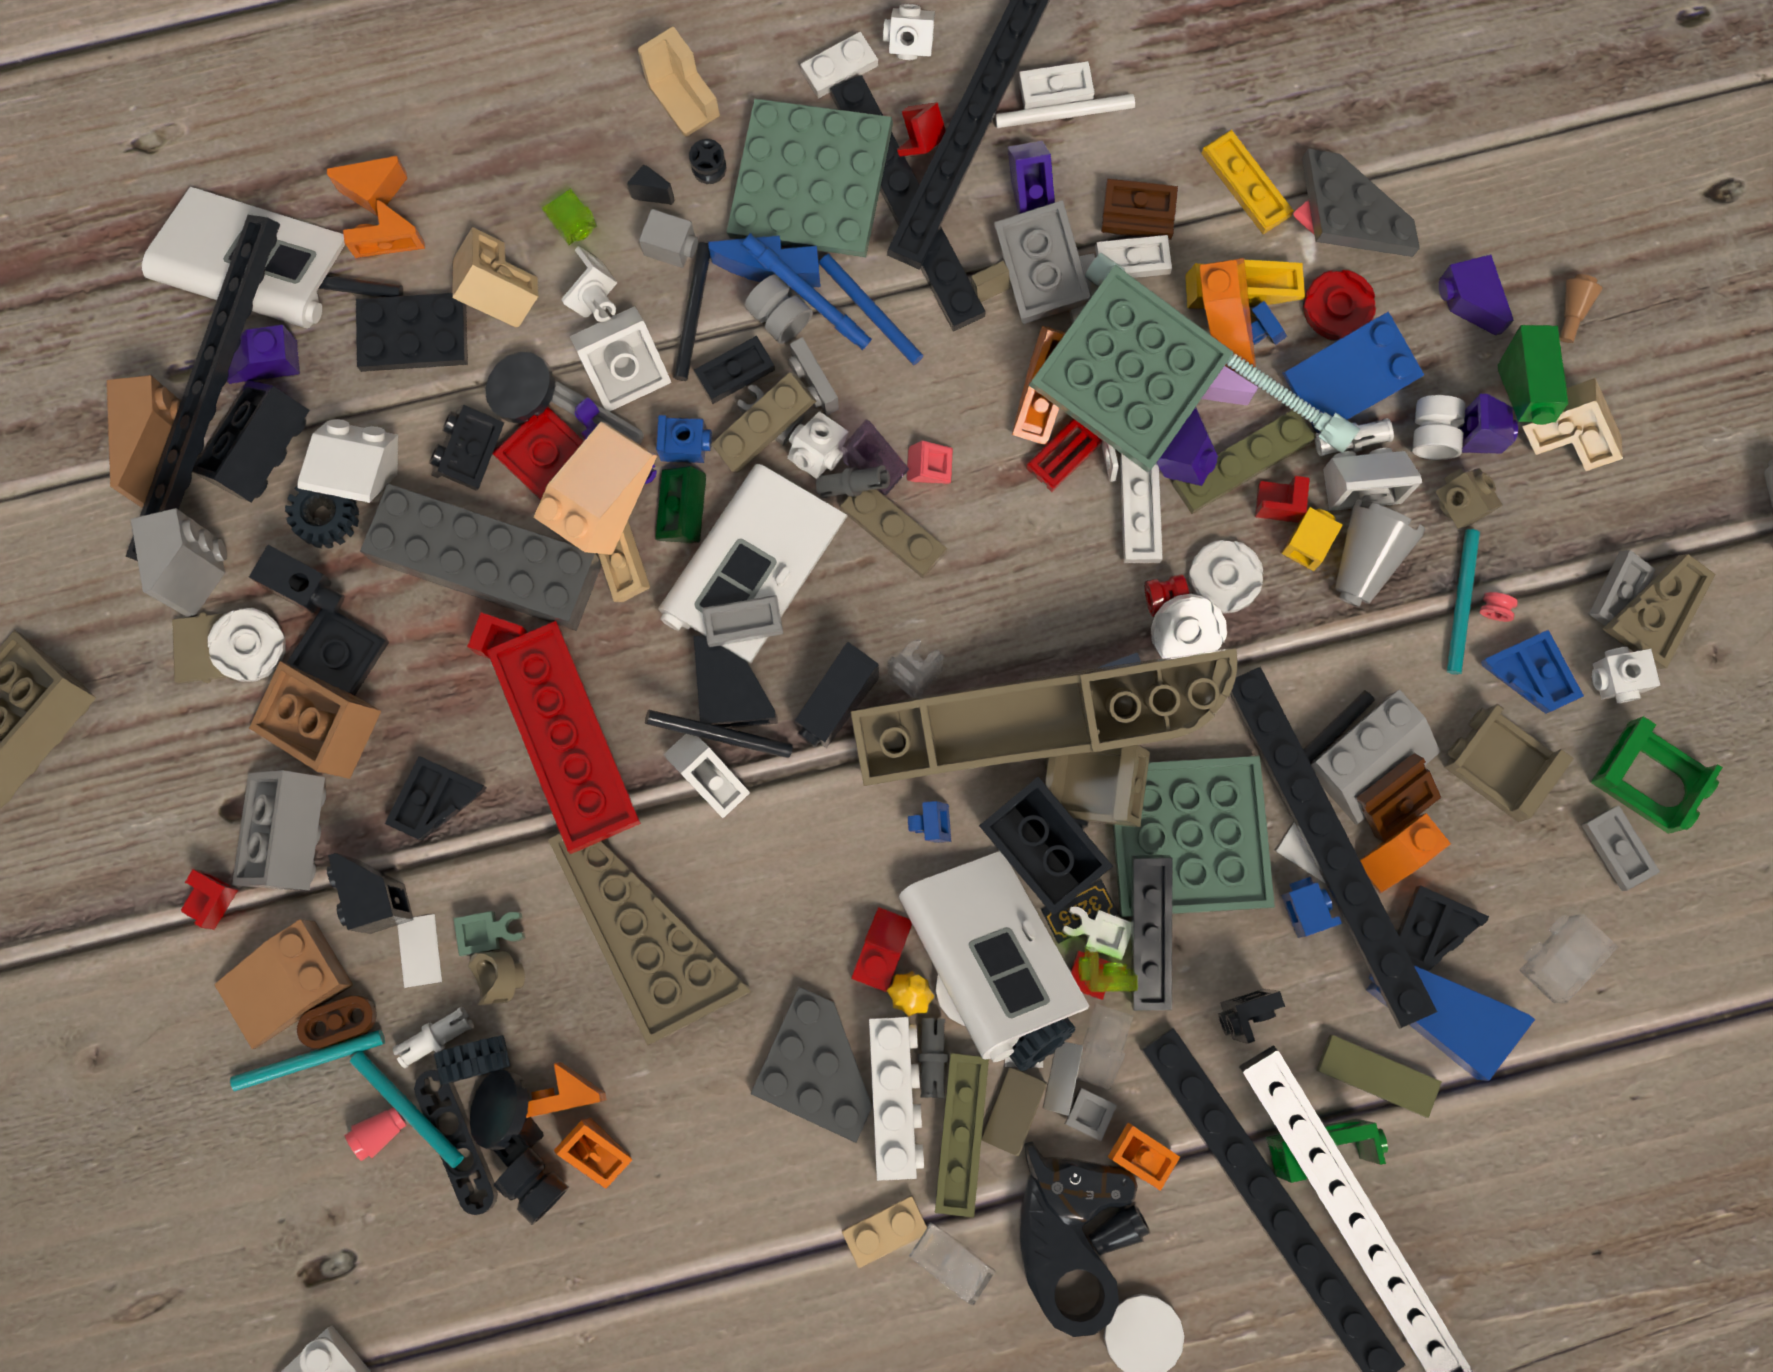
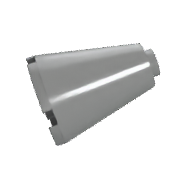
[1335,499,1426,607]

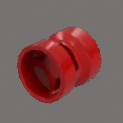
[1144,574,1189,617]

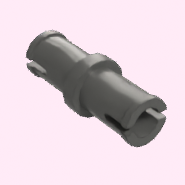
[816,465,890,498]
[918,1018,948,1098]

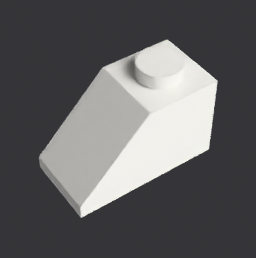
[663,734,750,818]

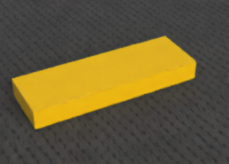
[1201,129,1294,234]

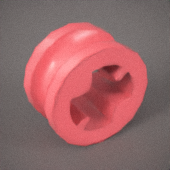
[1480,592,1518,622]

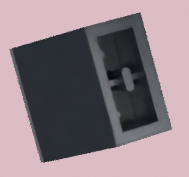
[327,853,414,934]

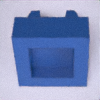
[1251,301,1287,345]
[908,801,952,843]

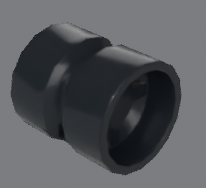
[494,1148,569,1225]

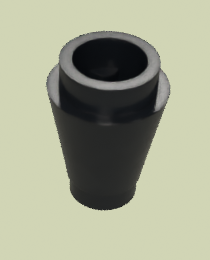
[1089,1204,1151,1256]

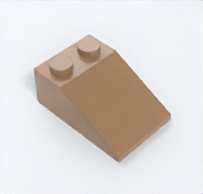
[107,375,181,508]
[249,661,381,779]
[214,919,353,1049]

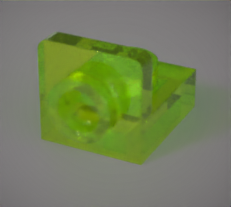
[542,189,597,246]
[1079,947,1138,992]

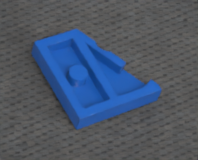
[1480,630,1584,714]

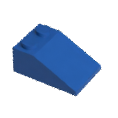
[1282,311,1424,433]

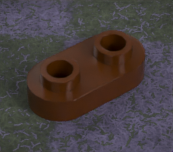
[297,996,377,1048]

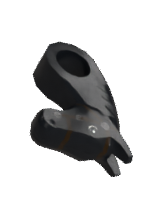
[1019,1141,1138,1337]

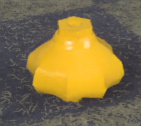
[887,971,934,1017]

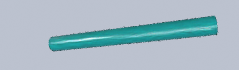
[1446,529,1480,675]
[230,1029,385,1091]
[350,1051,464,1168]

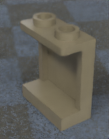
[1444,704,1574,822]
[1045,745,1150,827]

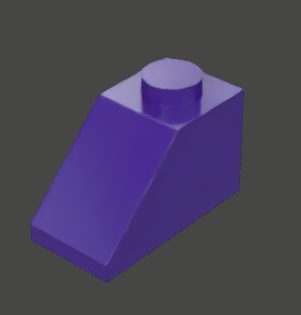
[1008,141,1055,215]
[1439,254,1514,336]
[227,325,300,384]
[1458,394,1518,454]
[1157,407,1218,486]

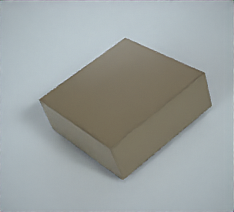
[971,261,1010,302]

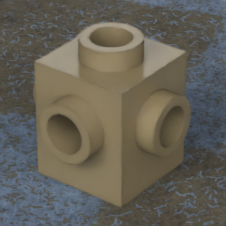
[1435,467,1503,529]

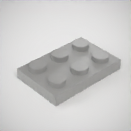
[994,200,1091,324]

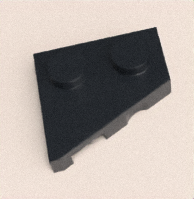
[385,756,487,841]
[1397,885,1489,971]

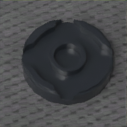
[485,352,556,423]
[469,1069,529,1151]

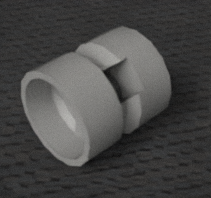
[744,274,813,344]

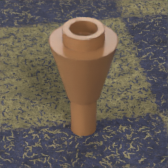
[1560,274,1603,343]

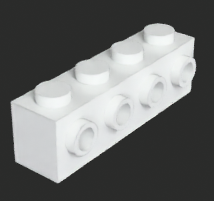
[869,1017,924,1181]

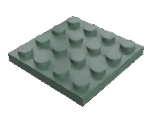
[726,99,893,258]
[1029,265,1234,473]
[1113,756,1275,917]

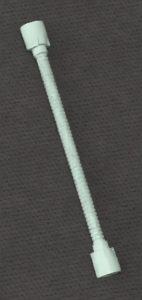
[1085,253,1360,454]

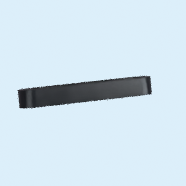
[414,1070,498,1215]

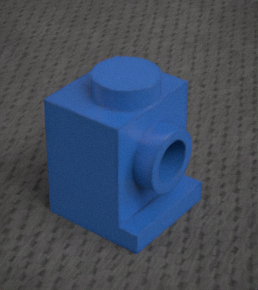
[656,415,712,463]
[1281,876,1342,938]

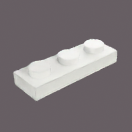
[1120,454,1162,563]

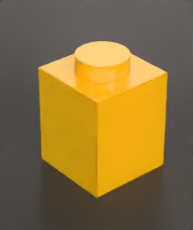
[1282,507,1342,571]

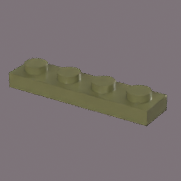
[1172,410,1316,514]
[934,1053,989,1218]

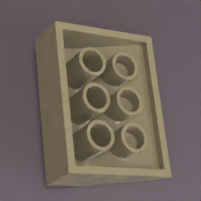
[0,630,96,809]

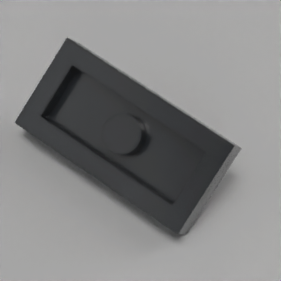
[694,336,775,404]

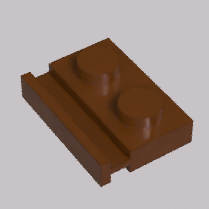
[1101,178,1178,240]
[1357,753,1442,842]

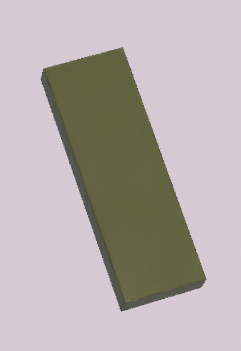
[1316,1035,1442,1118]

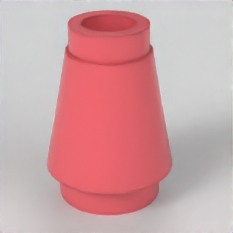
[344,1107,407,1161]

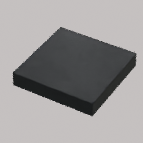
[286,609,389,696]

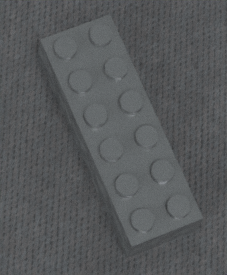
[360,483,602,631]

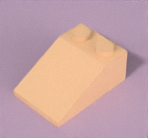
[534,422,657,555]

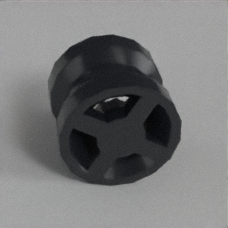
[689,139,727,184]

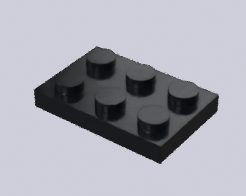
[356,293,468,372]

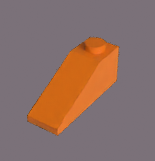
[1199,258,1256,371]
[1012,325,1065,445]

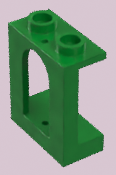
[1590,716,1723,834]
[1266,1119,1388,1183]

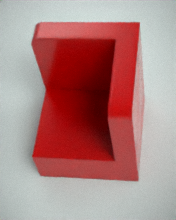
[897,102,946,157]
[1255,476,1310,523]
[467,612,528,659]
[181,869,238,930]

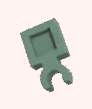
[454,911,526,957]

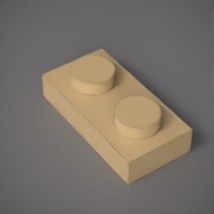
[598,521,650,602]
[842,1195,929,1268]

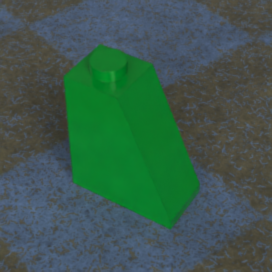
[1497,325,1568,425]

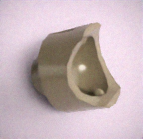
[468,951,525,1006]

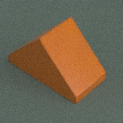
[327,156,407,217]
[554,1117,633,1189]

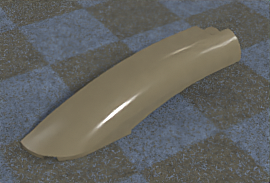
[851,648,1238,786]

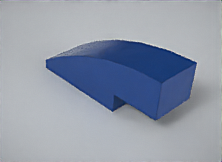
[708,236,821,288]

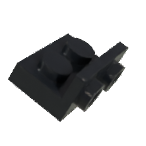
[429,405,504,491]
[1218,988,1285,1044]

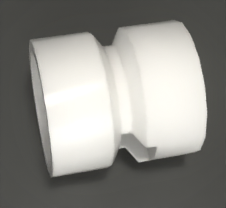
[1412,395,1465,460]

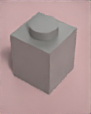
[639,209,698,268]

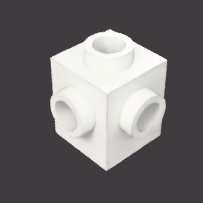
[883,4,935,60]
[787,411,849,479]
[1592,647,1661,703]

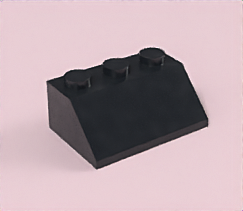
[192,380,310,503]
[979,777,1113,916]

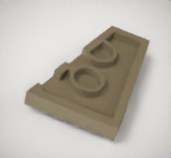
[1602,554,1716,669]

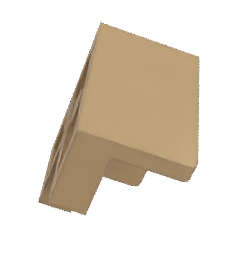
[638,26,720,137]
[452,227,539,327]
[1522,378,1623,471]

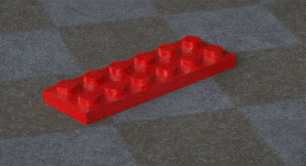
[487,621,641,854]

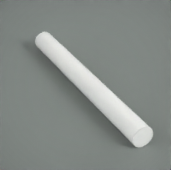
[995,94,1135,128]

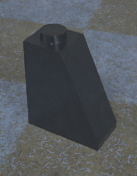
[693,634,778,728]
[795,642,879,748]

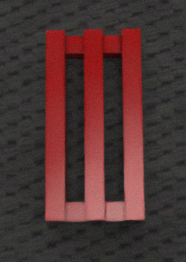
[1026,419,1103,492]

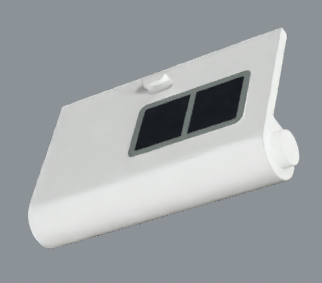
[142,187,345,329]
[658,464,847,663]
[899,851,1089,1062]

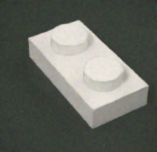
[800,32,878,99]
[1018,61,1095,110]
[1095,235,1172,278]

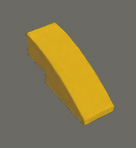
[1185,260,1305,309]

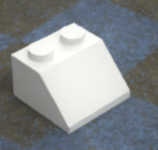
[569,306,672,412]
[298,419,398,503]
[1323,448,1422,511]

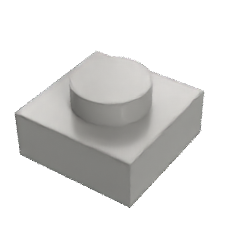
[1064,1088,1117,1141]

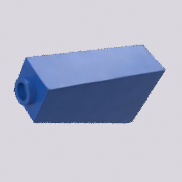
[1366,966,1535,1081]

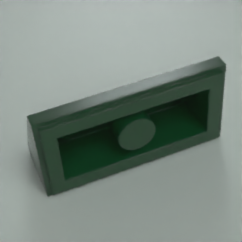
[655,466,706,543]

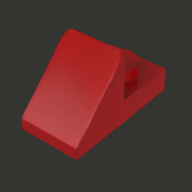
[851,907,912,992]

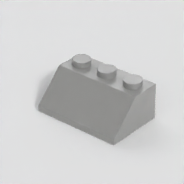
[131,508,227,617]
[1311,689,1440,825]
[232,770,326,890]

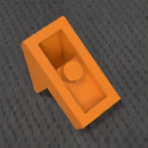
[343,200,425,258]
[526,1062,607,1118]
[1108,1123,1180,1191]

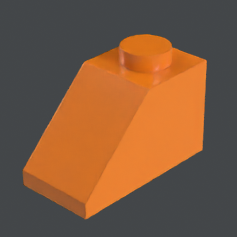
[1360,813,1451,893]

